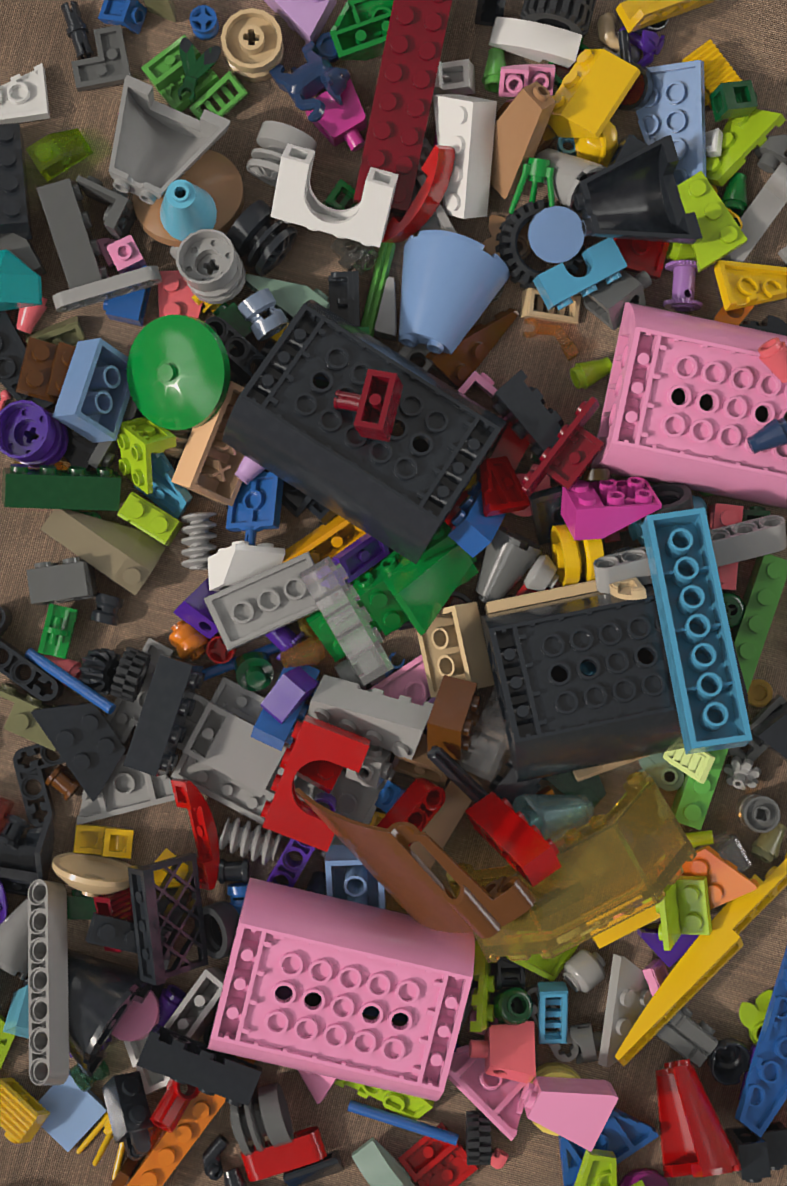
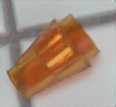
[280,637,325,668]

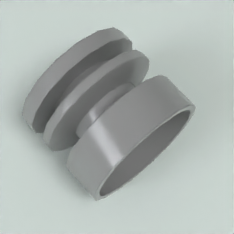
[246,121,317,187]
[176,229,246,304]

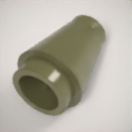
[751,822,787,864]

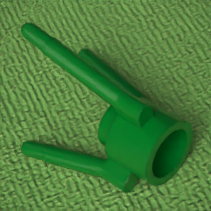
[509,157,555,214]

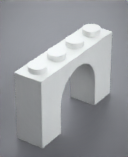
[271,143,399,248]

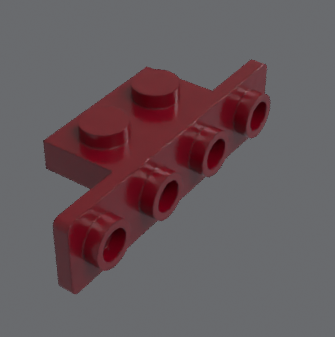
[522,396,605,497]

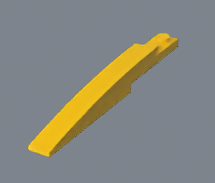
[615,853,787,1067]

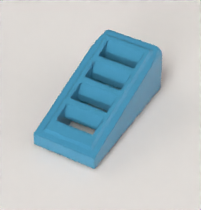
[537,981,568,1044]

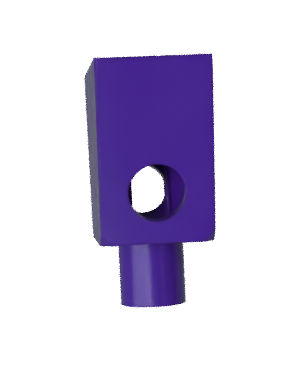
[174,577,219,639]

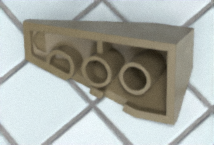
[40,509,166,595]

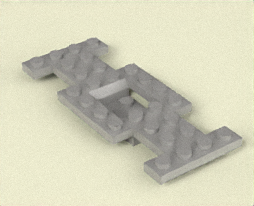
[107,638,396,857]

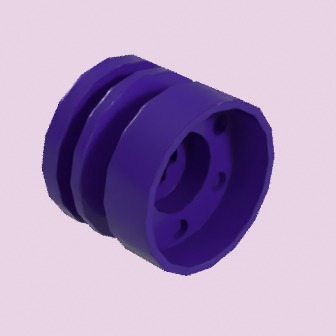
[0,400,69,469]

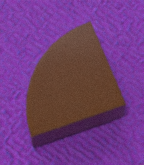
[111,1157,139,1186]

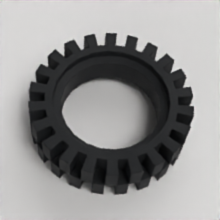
[495,200,585,289]

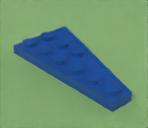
[735,946,787,1138]

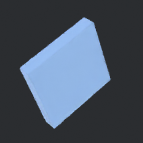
[38,1070,107,1152]

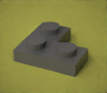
[71,24,131,92]

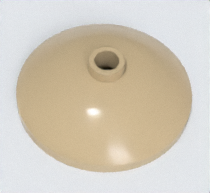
[52,852,132,897]

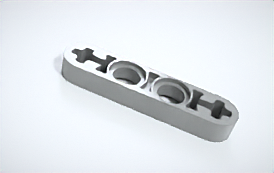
[52,266,162,312]

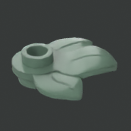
[631,752,684,791]

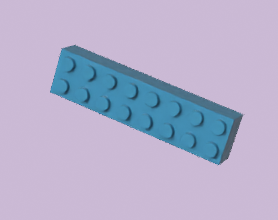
[641,507,752,755]

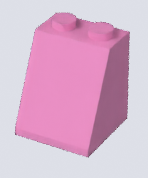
[521,1076,619,1152]

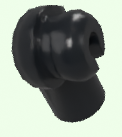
[202,1134,229,1181]

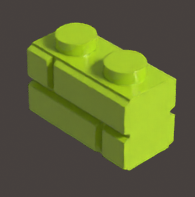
[117,492,184,547]

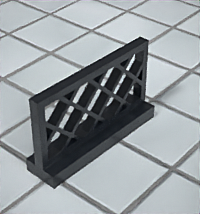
[128,852,209,986]

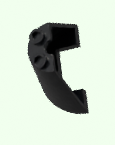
[574,135,703,245]
[24,949,154,1078]

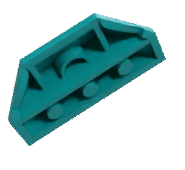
[0,249,42,311]

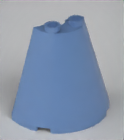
[398,230,510,354]

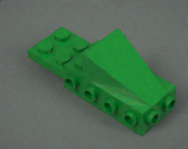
[305,521,479,662]

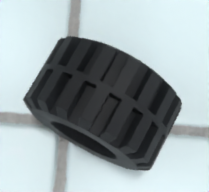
[520,0,596,38]

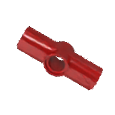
[150,1078,200,1133]

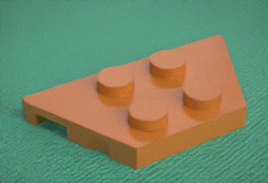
[657,845,759,910]

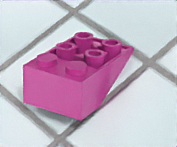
[561,477,662,540]

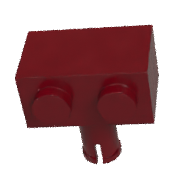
[334,369,403,442]

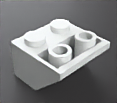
[208,541,285,591]

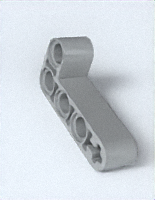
[720,162,787,262]

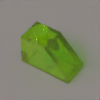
[26,128,93,182]

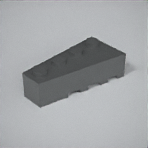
[37,178,109,289]

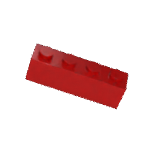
[465,791,562,887]

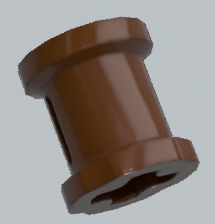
[45,764,81,801]

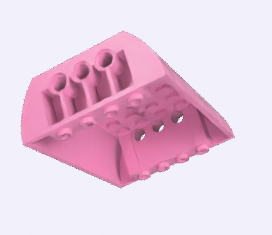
[591,302,787,509]
[207,878,475,1101]

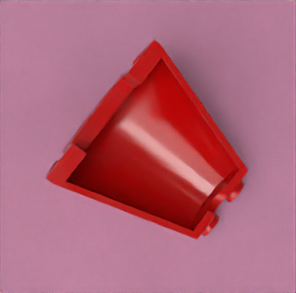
[655,1059,741,1177]

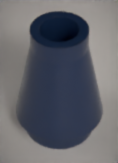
[746,417,787,454]

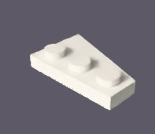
[0,63,50,124]

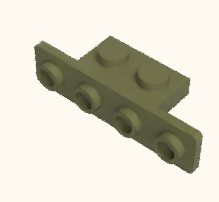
[0,682,58,751]

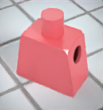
[469,1021,536,1083]

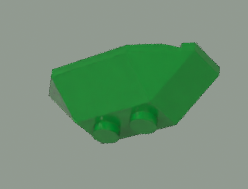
[330,0,394,61]

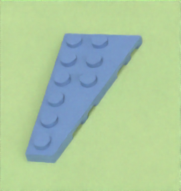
[629,60,706,186]

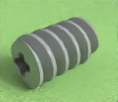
[181,512,217,570]
[219,817,282,865]

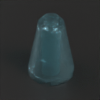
[512,794,594,842]

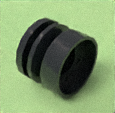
[226,200,299,276]

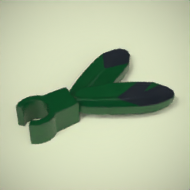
[178,37,221,104]

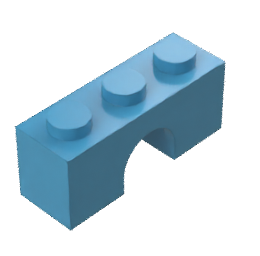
[533,238,627,311]

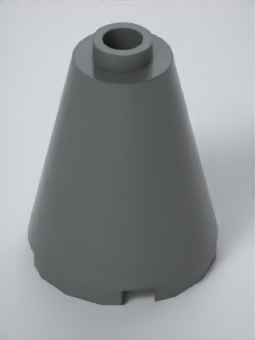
[475,525,543,603]

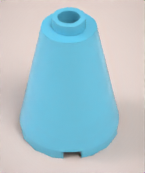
[160,179,217,241]

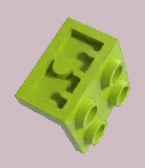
[117,416,176,494]
[655,876,712,951]

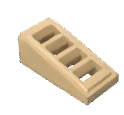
[520,288,581,324]

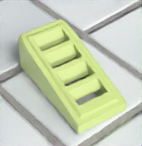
[663,748,715,784]

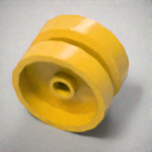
[551,524,604,586]

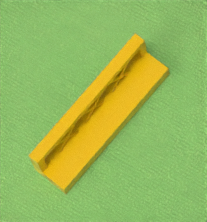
[616,0,714,33]

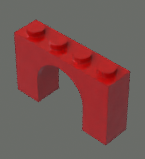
[260,715,371,852]

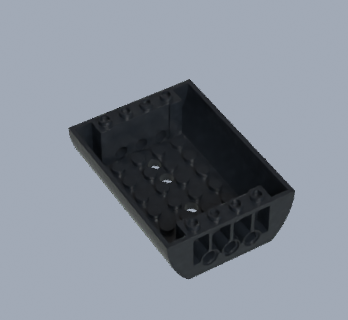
[222,299,507,564]
[480,583,748,783]

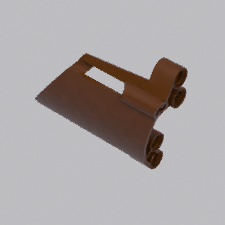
[295,787,536,939]

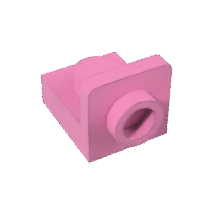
[107,235,148,274]

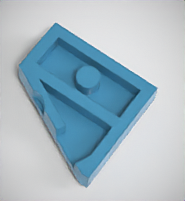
[134,452,193,520]

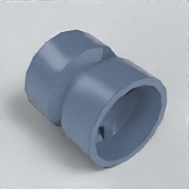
[238,288,289,342]

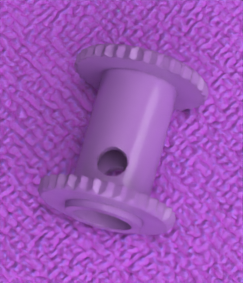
[663,260,703,312]

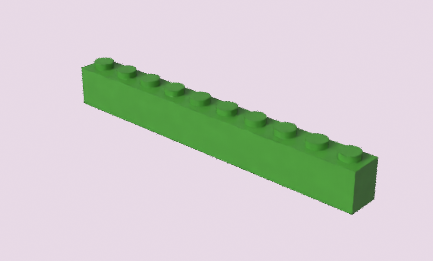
[668,554,787,830]

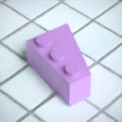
[264,0,337,44]

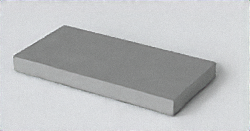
[204,551,333,651]

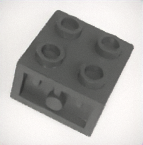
[76,175,137,240]

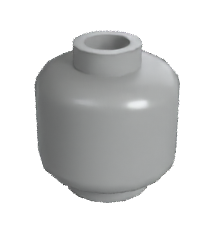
[563,949,606,993]

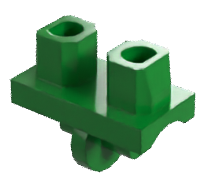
[38,603,78,659]

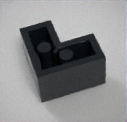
[725,1122,787,1183]

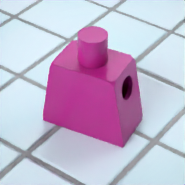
[305,79,367,152]

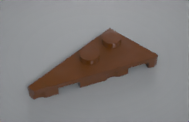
[425,308,519,389]

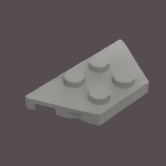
[77,754,175,825]
[598,954,652,1067]

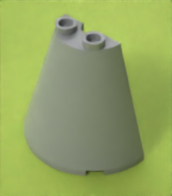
[109,75,230,205]

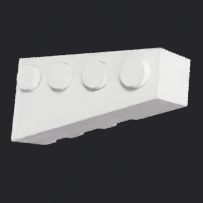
[433,94,497,219]

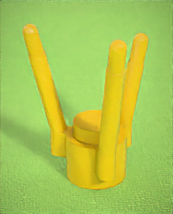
[76,1112,125,1180]

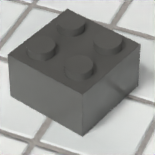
[26,557,98,606]

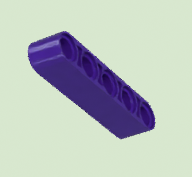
[266,792,337,888]

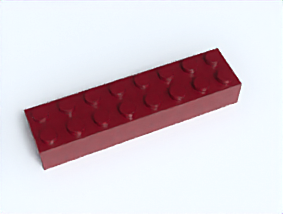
[353,0,452,215]

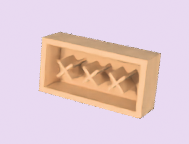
[171,381,245,506]

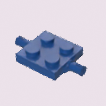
[226,471,284,546]

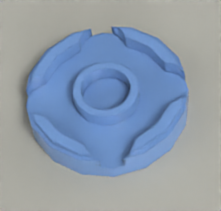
[528,205,584,263]

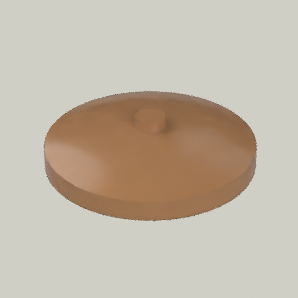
[133,150,245,247]

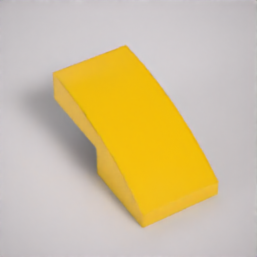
[73,823,134,859]

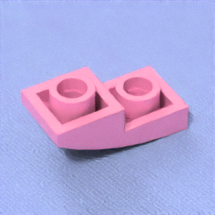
[498,64,556,97]

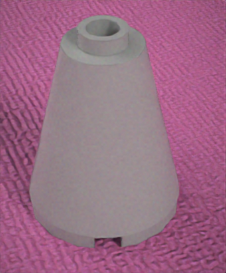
[535,148,606,218]
[0,899,28,980]

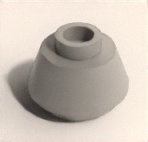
[524,555,560,591]

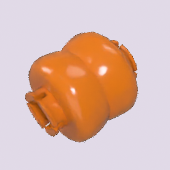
[168,620,210,661]

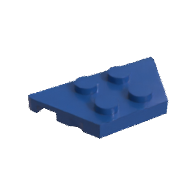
[558,1107,659,1186]

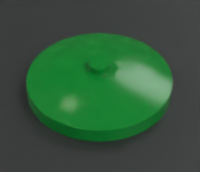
[127,315,230,430]

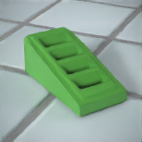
[189,71,250,120]

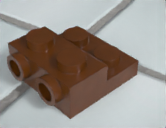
[16,337,76,404]

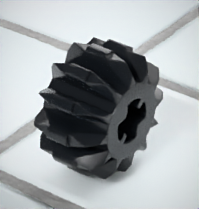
[78,648,121,696]

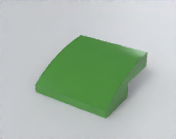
[141,35,220,112]

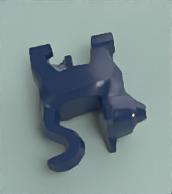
[269,41,351,122]

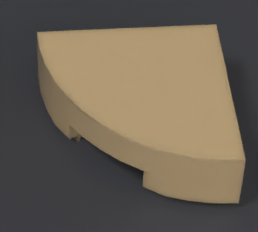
[609,577,647,600]

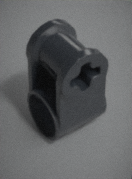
[495,933,525,990]

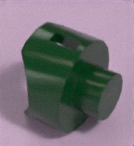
[234,651,274,691]

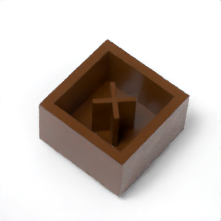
[427,675,481,761]

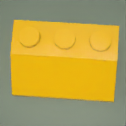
[548,49,641,139]

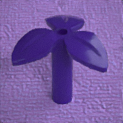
[619,26,665,67]

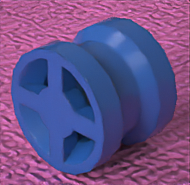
[189,5,219,41]

